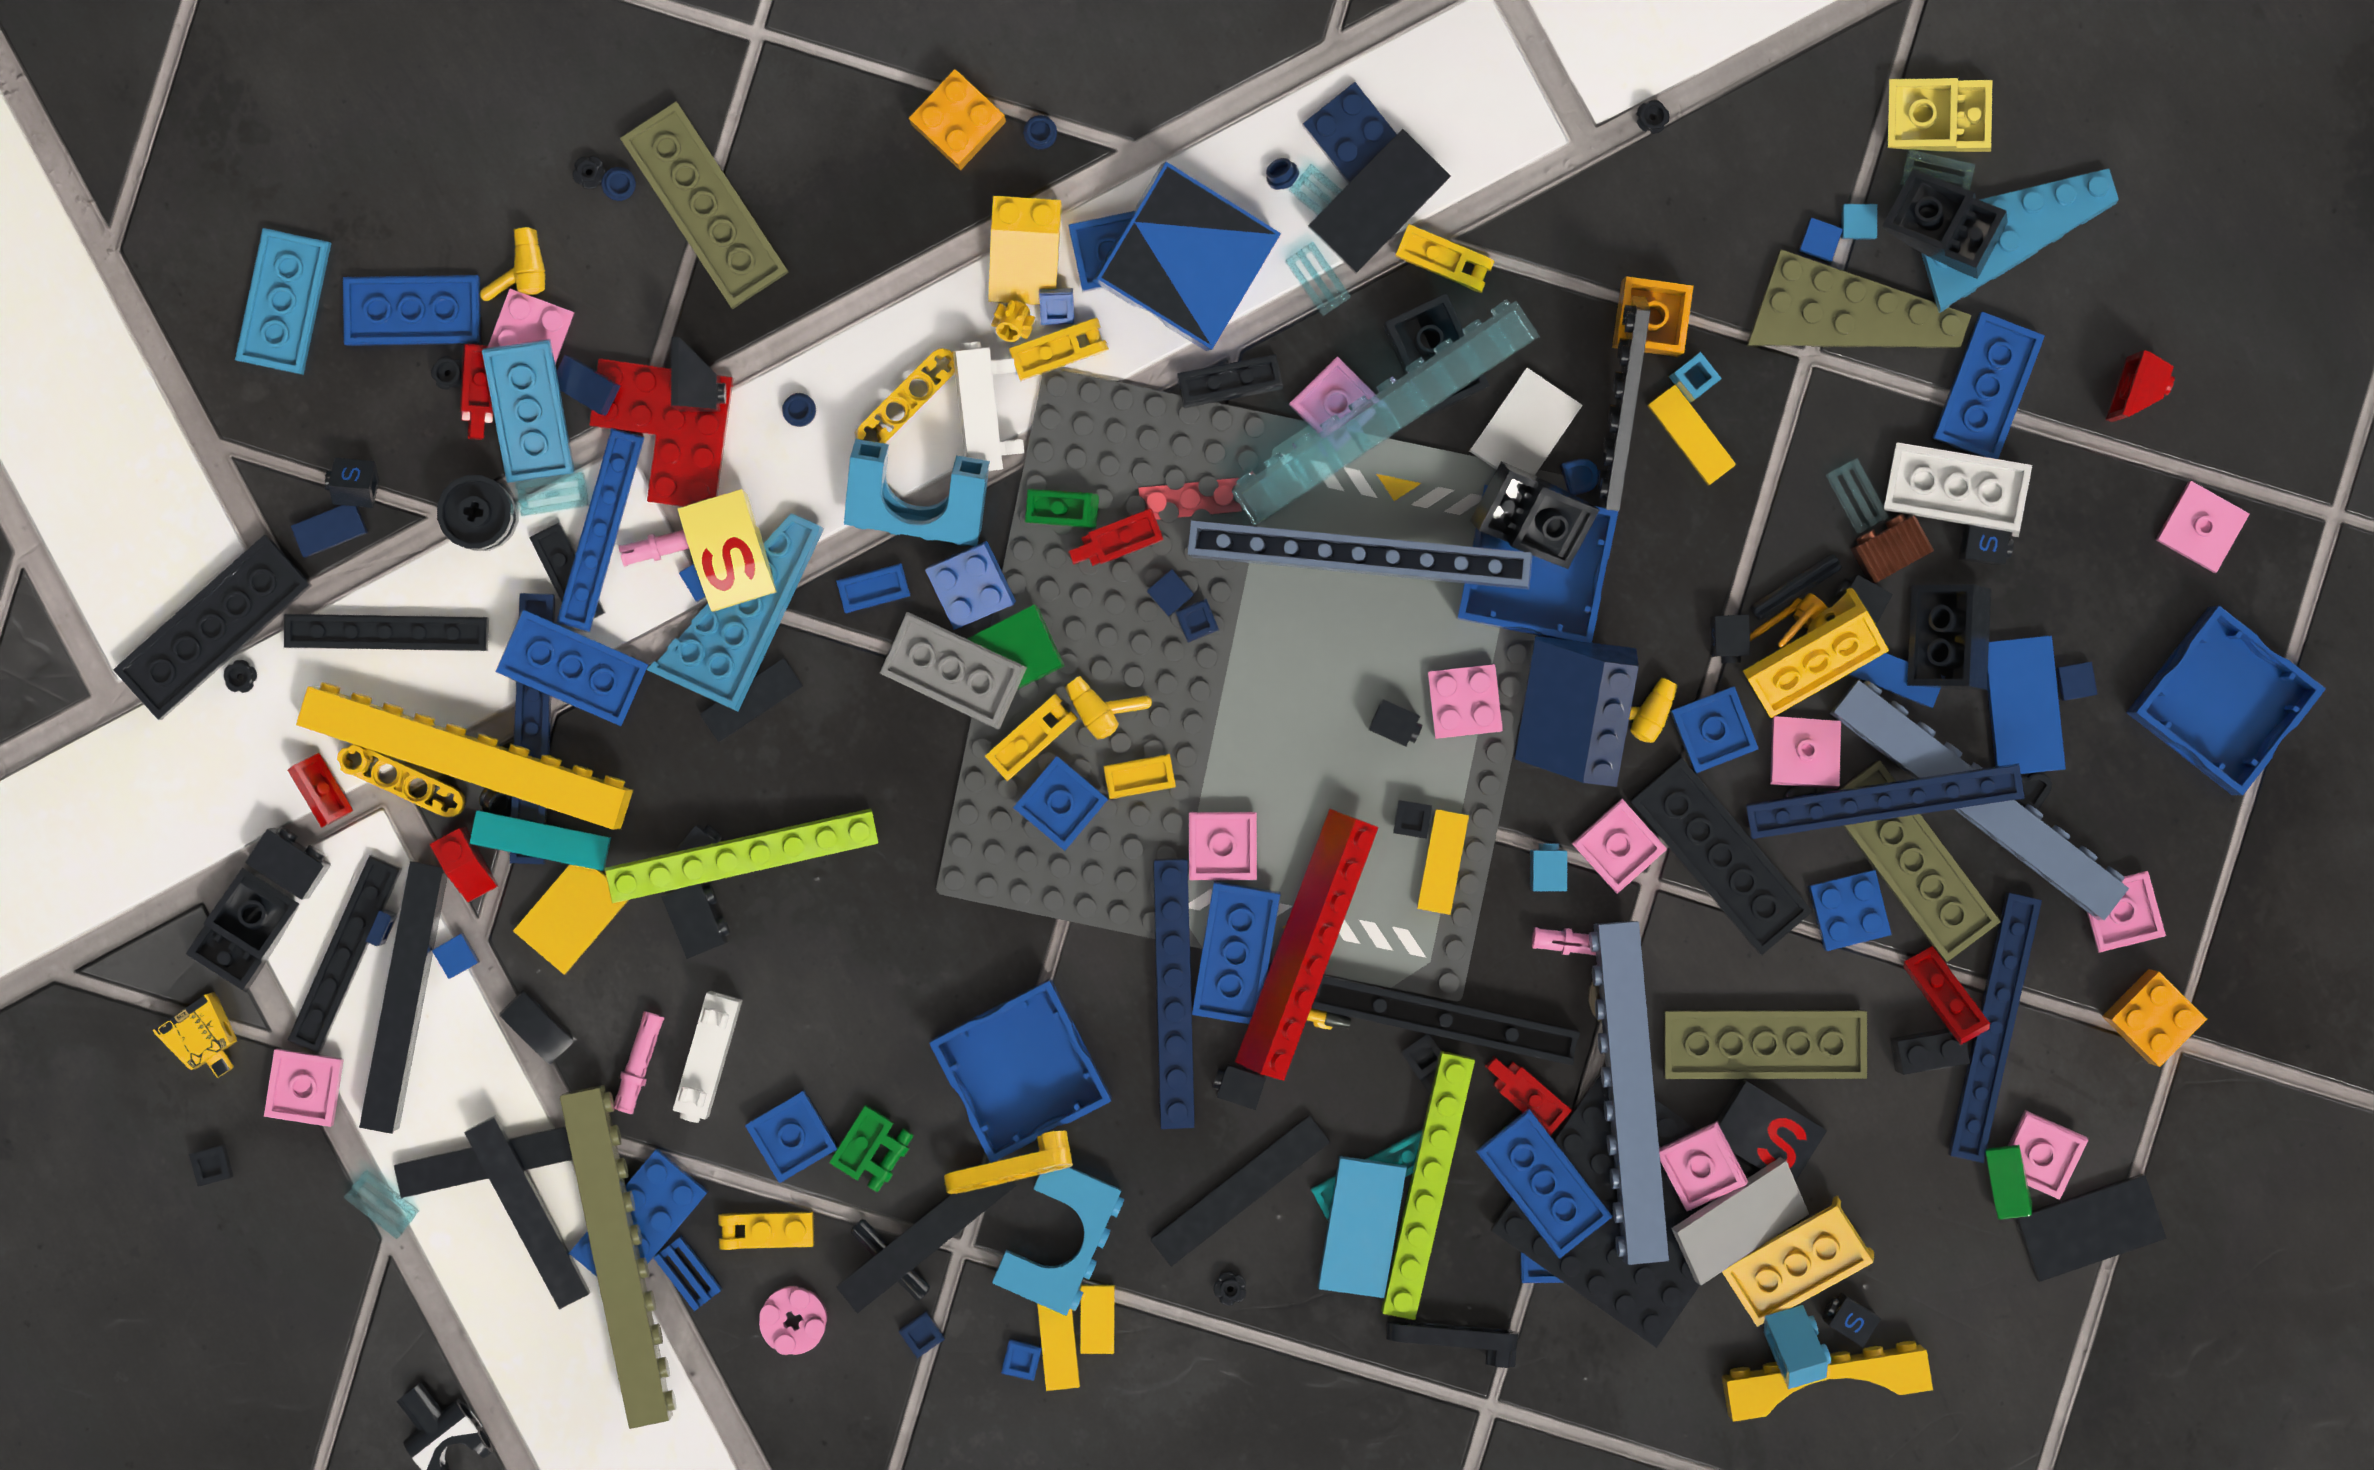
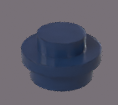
[1024,115,1057,150]
[1266,158,1299,190]
[601,167,636,201]
[782,393,816,427]

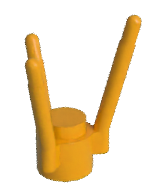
[1750,593,1828,648]

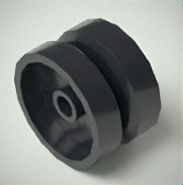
[437,475,519,551]

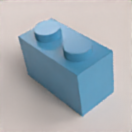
[1764,1305,1831,1389]

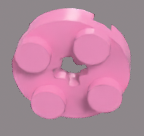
[759,1286,828,1355]

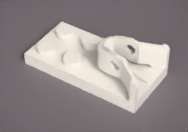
[1884,442,2032,537]

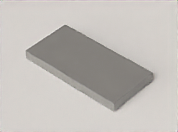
[880,612,1027,729]
[1671,1157,1809,1285]

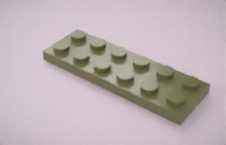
[620,101,789,309]
[1838,760,2001,962]
[1663,1010,1867,1079]

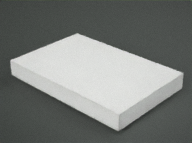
[1469,368,1583,476]

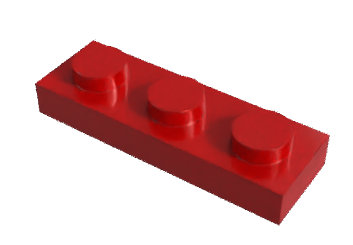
[1904,946,1990,1045]

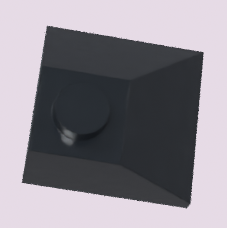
[671,337,727,412]

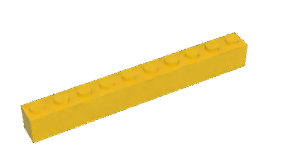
[296,682,633,830]

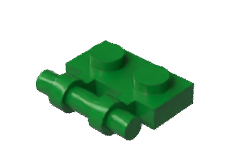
[829,1105,914,1192]

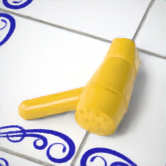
[480,227,545,301]
[1065,676,1152,740]
[1629,677,1677,743]

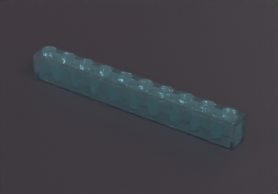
[1232,300,1540,526]

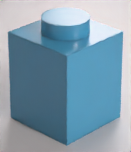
[1669,352,1722,403]
[1530,843,1567,891]

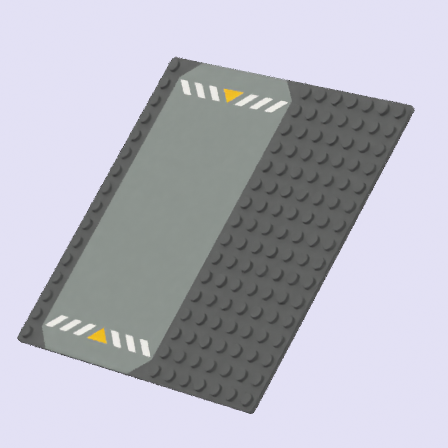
[936,369,1568,1001]

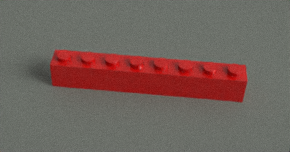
[1235,809,1379,1081]

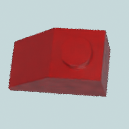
[430,827,498,902]

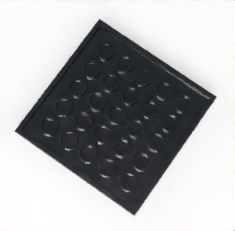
[1490,1065,1757,1348]

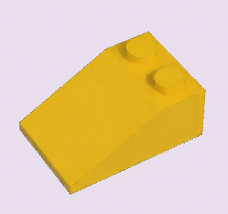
[988,196,1062,305]

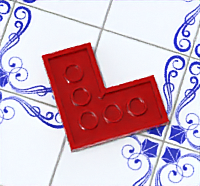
[589,359,734,507]

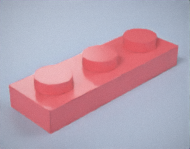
[1138,478,1242,520]

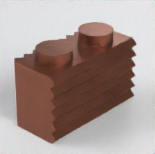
[1851,513,1934,583]

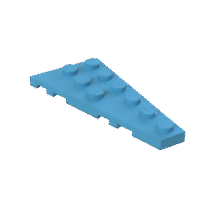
[1921,169,2119,313]
[646,513,824,712]

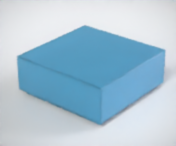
[1841,204,1877,239]

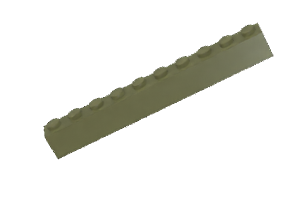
[560,1085,677,1429]

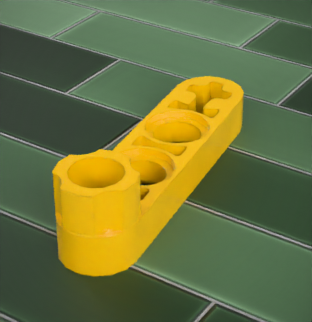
[854,348,955,444]
[337,745,466,817]
[944,1130,1073,1194]

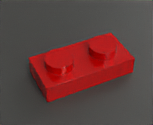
[287,753,353,828]

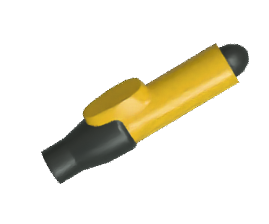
[1307,1008,1351,1030]

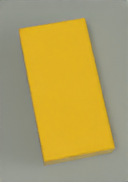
[1103,754,1176,799]
[1081,1285,1115,1354]

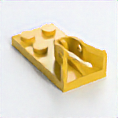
[1743,588,1889,718]
[1722,1196,1874,1327]

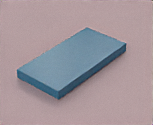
[235,228,331,375]
[482,339,575,483]
[1317,1156,1407,1298]

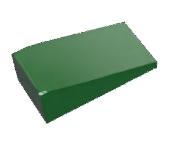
[1025,489,1099,528]
[1986,1145,2032,1220]

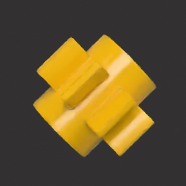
[991,300,1036,343]

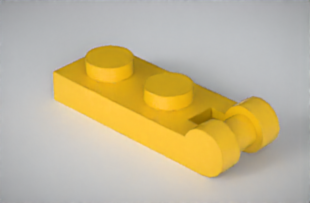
[1395,224,1495,293]
[1009,318,1109,382]
[985,693,1078,781]
[718,1212,814,1250]

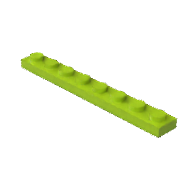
[604,809,878,903]
[1381,1051,1475,1320]

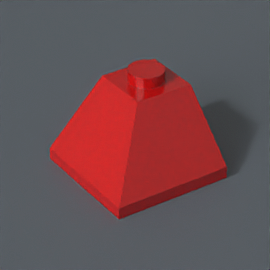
[2106,350,2175,422]

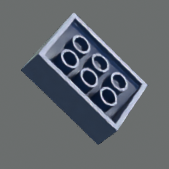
[1515,636,1639,787]

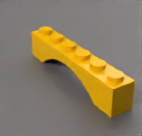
[1722,1341,1933,1422]

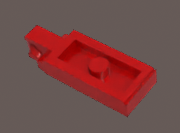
[460,344,494,440]
[1068,508,1164,566]
[1485,1056,1572,1135]

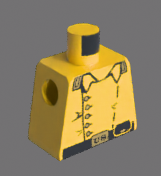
[153,992,237,1078]

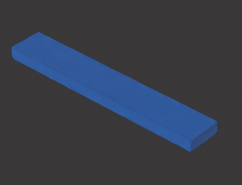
[556,428,645,632]

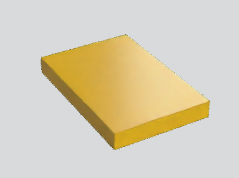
[513,864,629,975]

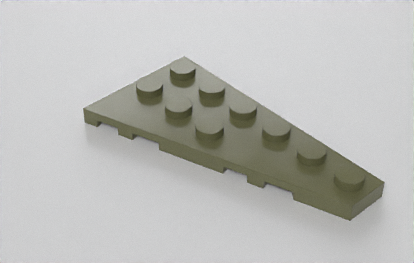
[1746,250,1971,348]

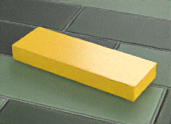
[1647,384,1736,485]
[1417,809,1469,915]
[1037,1303,1080,1391]

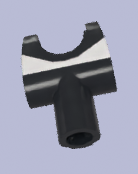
[396,1382,493,1470]

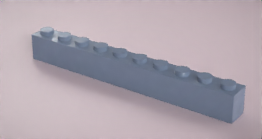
[1188,521,1533,590]
[1830,680,2129,920]
[1589,921,1669,1265]

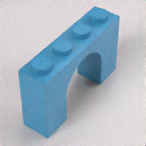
[844,439,990,546]
[992,1167,1124,1316]

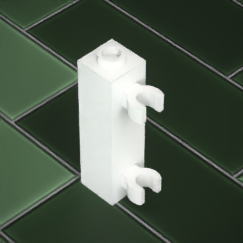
[953,341,1024,471]
[673,991,742,1123]

